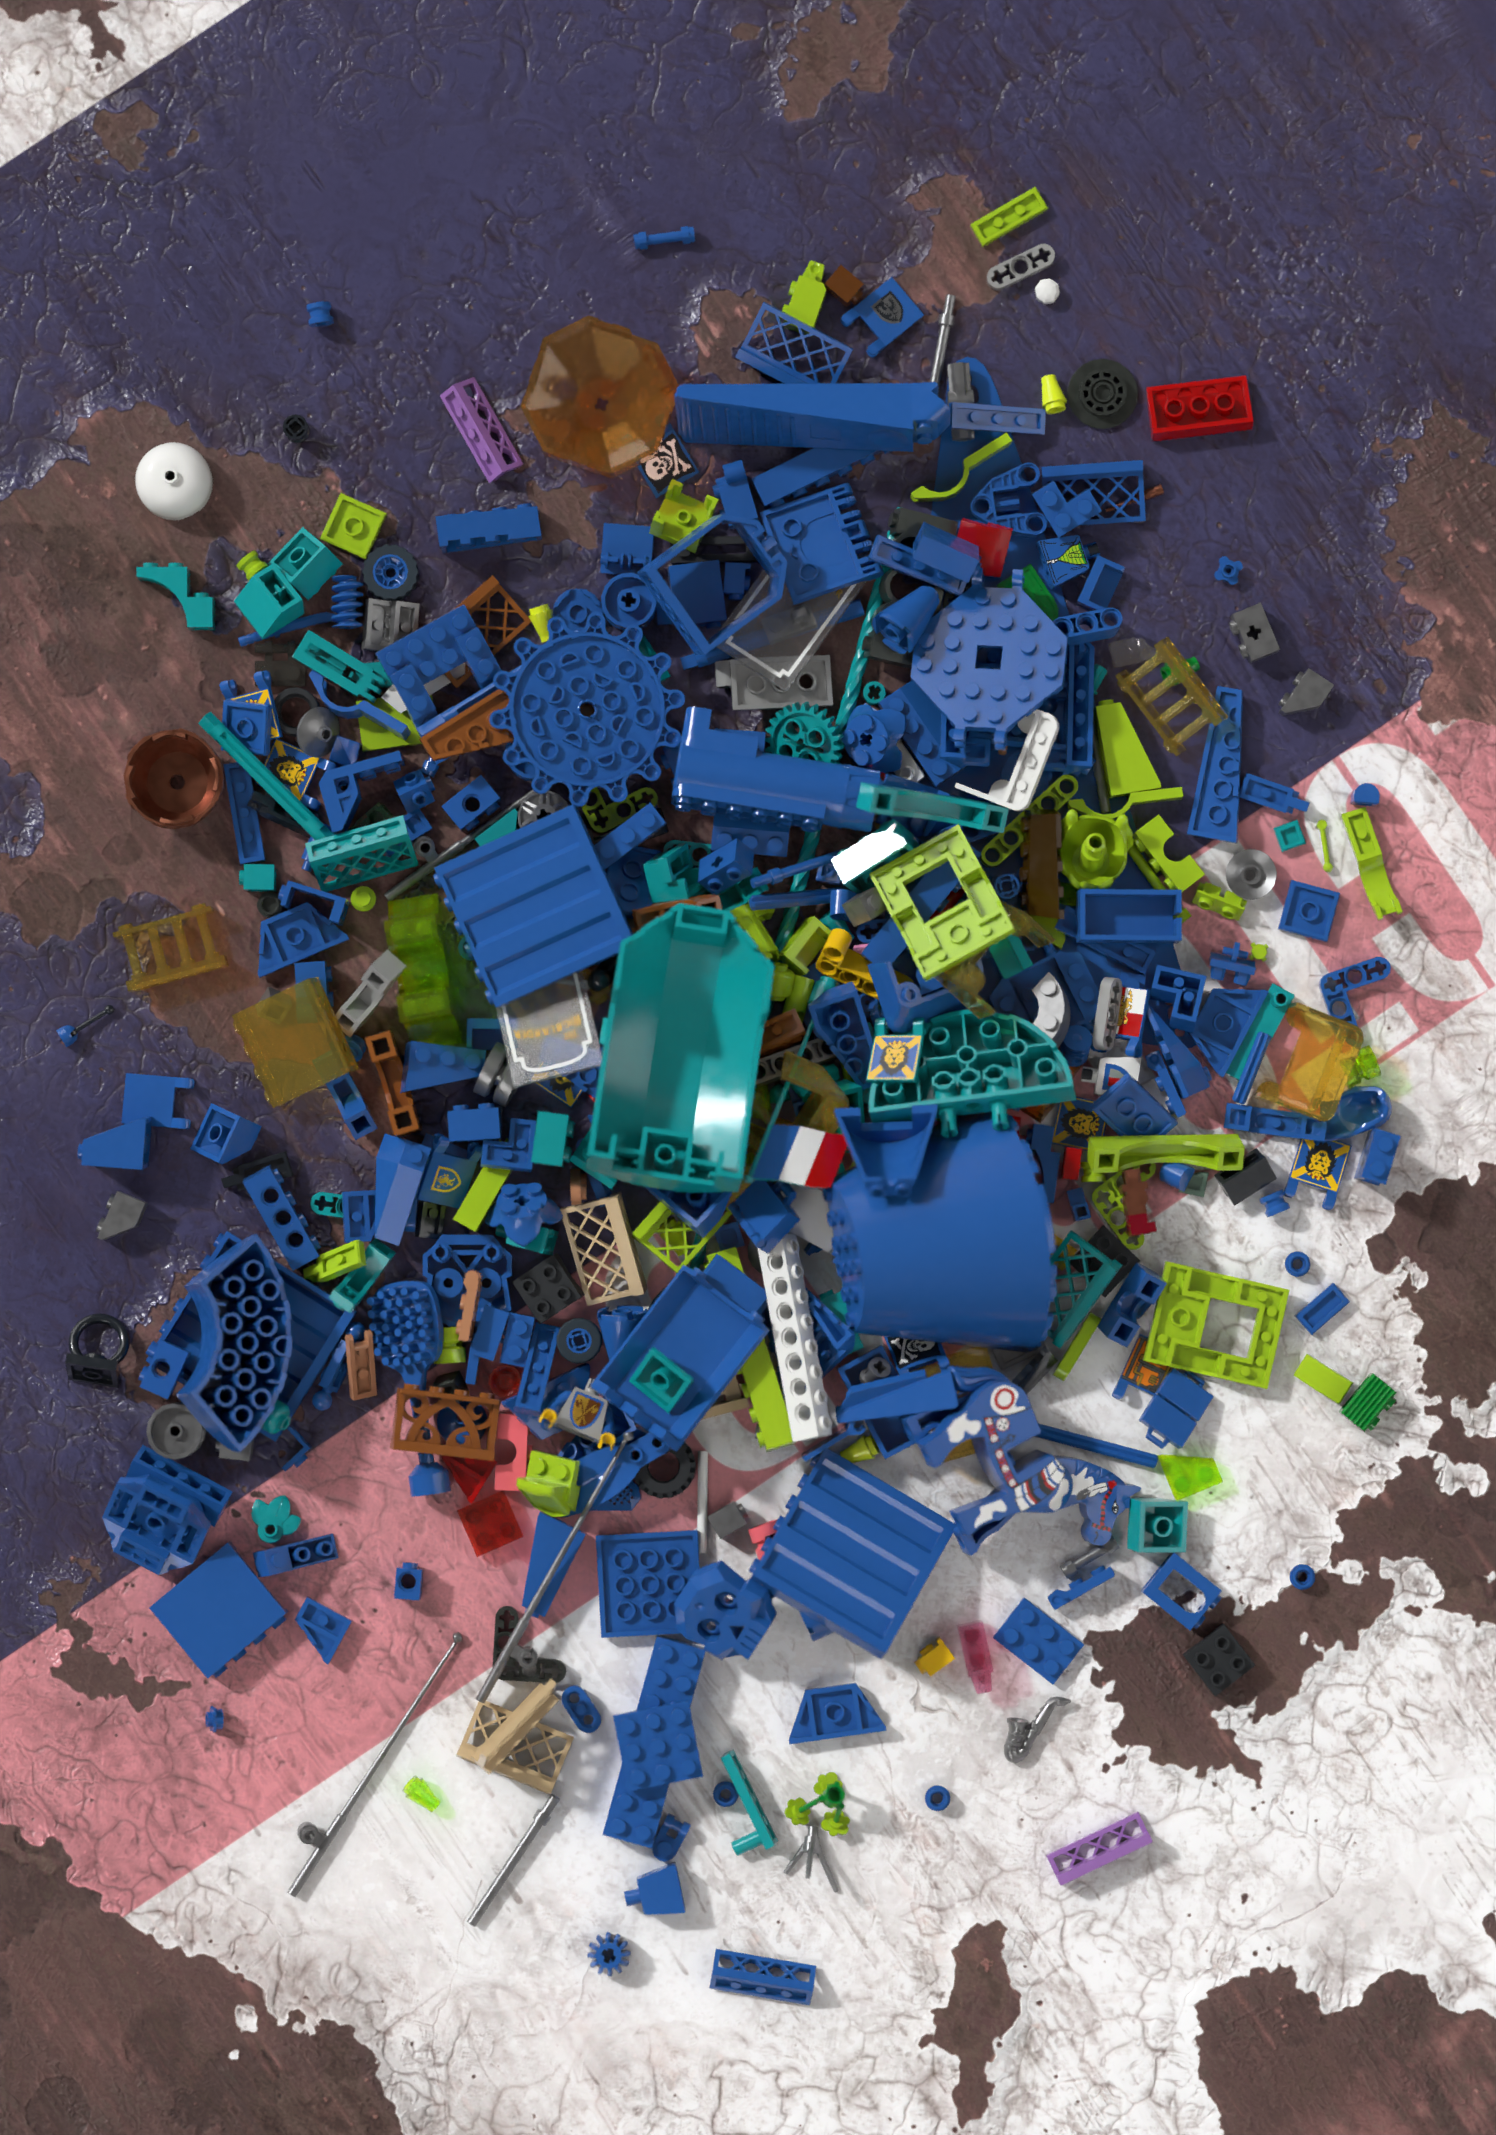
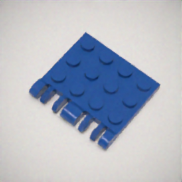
[759,483,884,605]

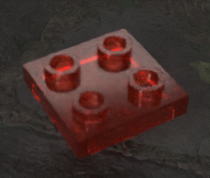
[457,1490,524,1557]

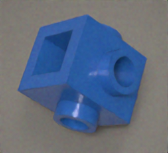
[393,769,436,813]

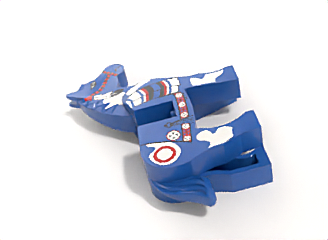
[899,1366,1141,1556]

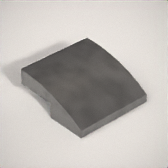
[361,598,420,651]

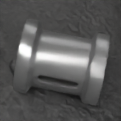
[859,1357,891,1383]

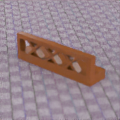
[759,1008,806,1059]

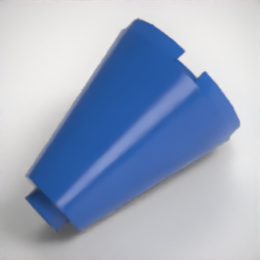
[872,586,940,654]
[597,1305,648,1361]

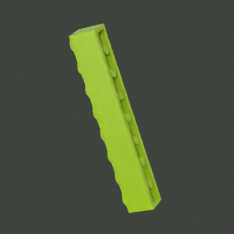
[703,1247,796,1452]

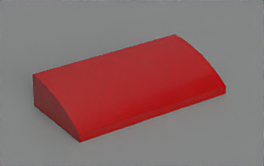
[1146,375,1254,442]

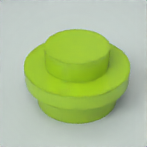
[351,886,376,912]

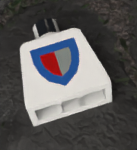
[1081,1057,1141,1096]

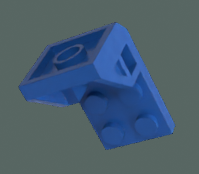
[319,751,405,835]

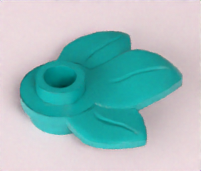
[251,1495,301,1544]

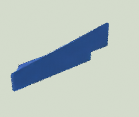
[835,1369,959,1423]

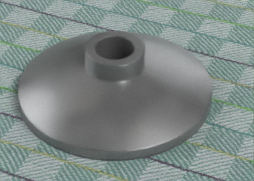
[297,707,340,758]
[1226,849,1277,900]

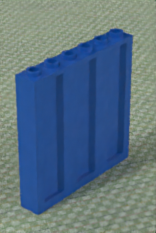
[433,804,634,1008]
[145,1231,358,1442]
[748,1448,956,1659]

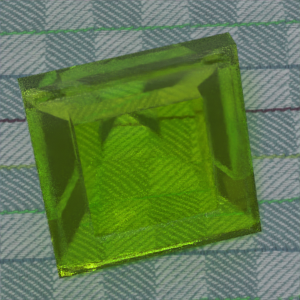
[1059,882,1079,906]

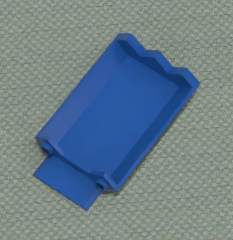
[590,1254,770,1452]

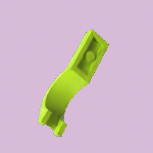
[910,432,1012,502]
[1067,787,1183,820]
[1341,807,1403,921]

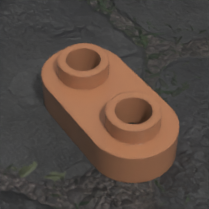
[570,1168,587,1205]

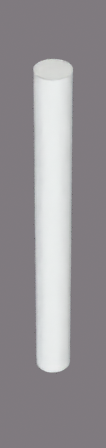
[697,1451,708,1553]

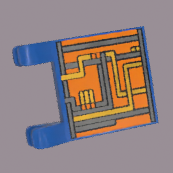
[1112,1334,1179,1400]

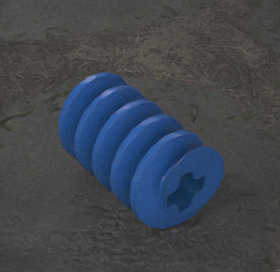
[331,575,364,629]

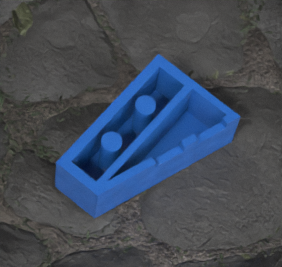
[400,1041,486,1093]

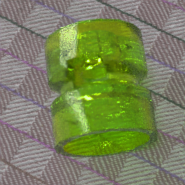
[1335,1045,1381,1088]

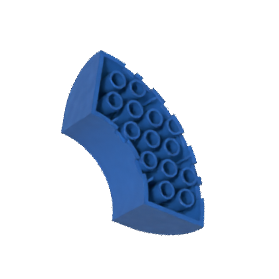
[176,1234,292,1452]

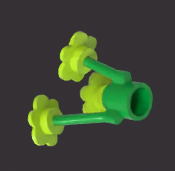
[785,1772,850,1836]

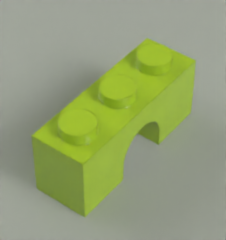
[1133,814,1205,892]

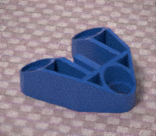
[970,463,1047,538]

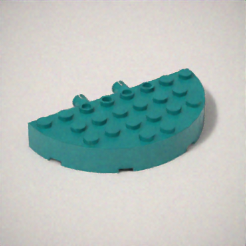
[869,1009,1076,1137]

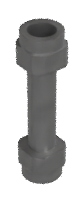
[1060,1535,1120,1579]

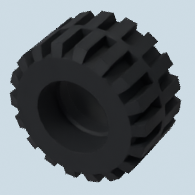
[633,1439,696,1499]

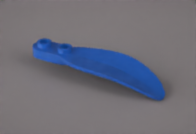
[562,1433,671,1517]

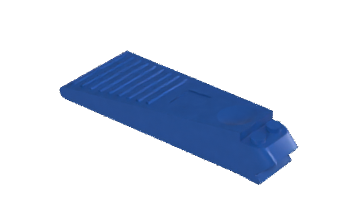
[674,382,950,452]

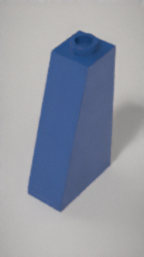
[522,1511,586,1618]

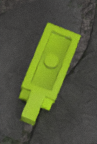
[303,1239,366,1283]

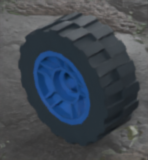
[362,544,419,601]

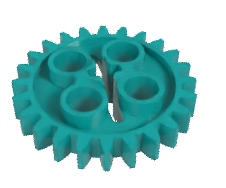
[765,702,845,764]

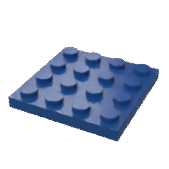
[596,1530,700,1638]

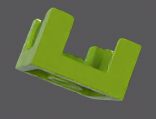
[649,479,718,553]

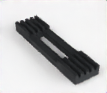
[670,535,767,564]

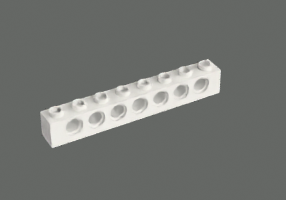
[758,1234,832,1442]

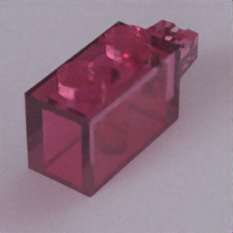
[957,1620,994,1694]

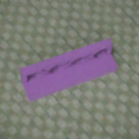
[440,377,523,483]
[1046,1811,1153,1886]

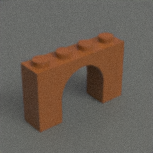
[365,1030,423,1137]

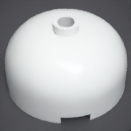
[135,442,213,520]

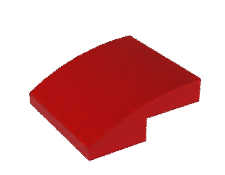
[957,518,1013,577]

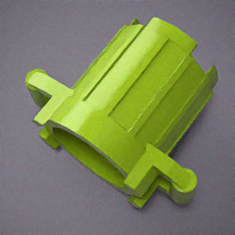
[730,901,780,962]

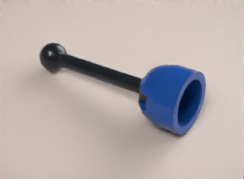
[56,1005,114,1047]

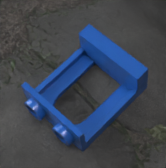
[1140,1552,1222,1630]

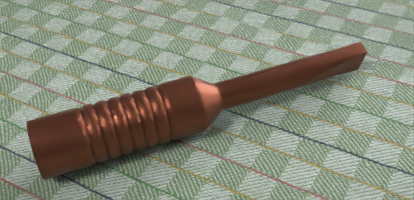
[1105,484,1164,512]

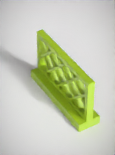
[632,1192,741,1274]

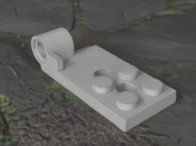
[715,655,833,711]

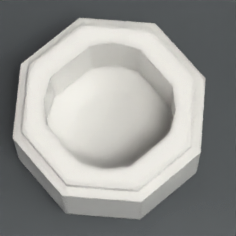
[1035,279,1060,305]

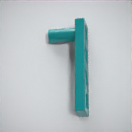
[1226,983,1295,1080]
[721,1749,778,1856]

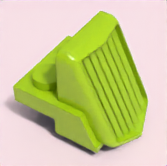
[516,1450,580,1517]

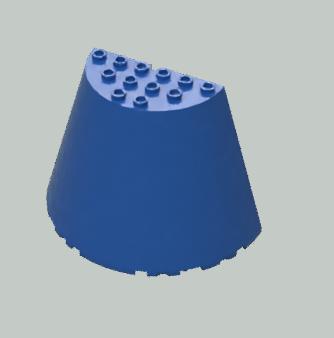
[822,1111,1057,1353]

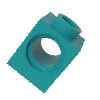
[239,864,277,892]

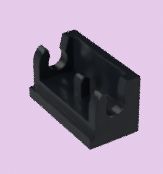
[1214,1148,1277,1206]

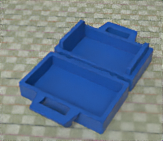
[1139,1368,1213,1449]

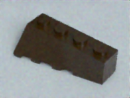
[1018,809,1064,919]

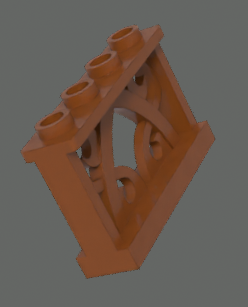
[390,1383,501,1461]

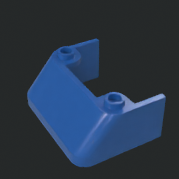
[867,953,983,1033]

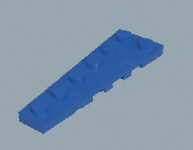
[1187,686,1243,844]

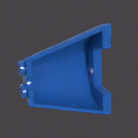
[835,1104,938,1198]

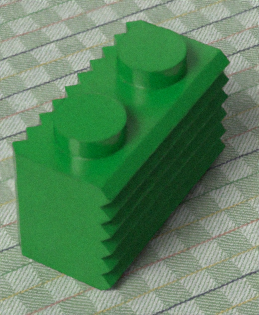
[1339,1373,1397,1432]

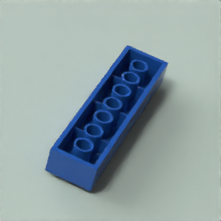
[603,1635,706,1848]

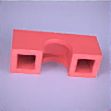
[495,1413,533,1491]

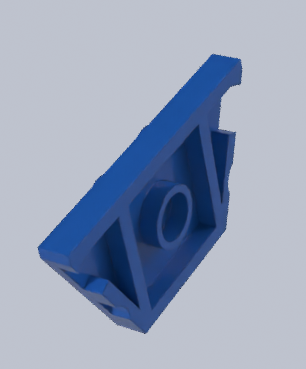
[258,902,350,978]
[1188,988,1268,1078]
[501,1363,590,1440]
[789,1682,886,1744]

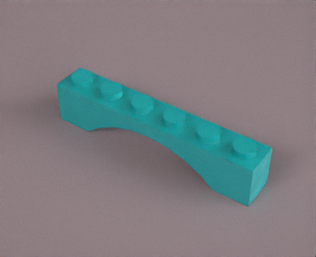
[856,782,1009,833]

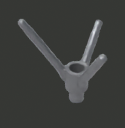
[784,1826,839,1893]

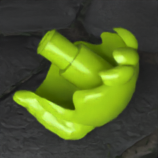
[1057,809,1134,889]

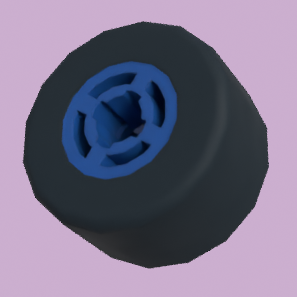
[556,1318,602,1364]

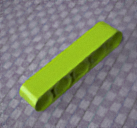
[980,775,1078,868]

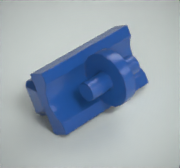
[1209,942,1256,986]

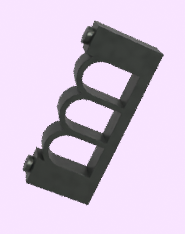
[862,507,958,669]

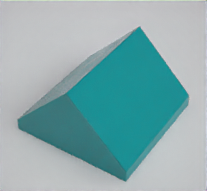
[629,1346,694,1413]

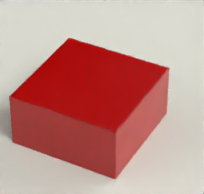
[1060,1147,1082,1181]

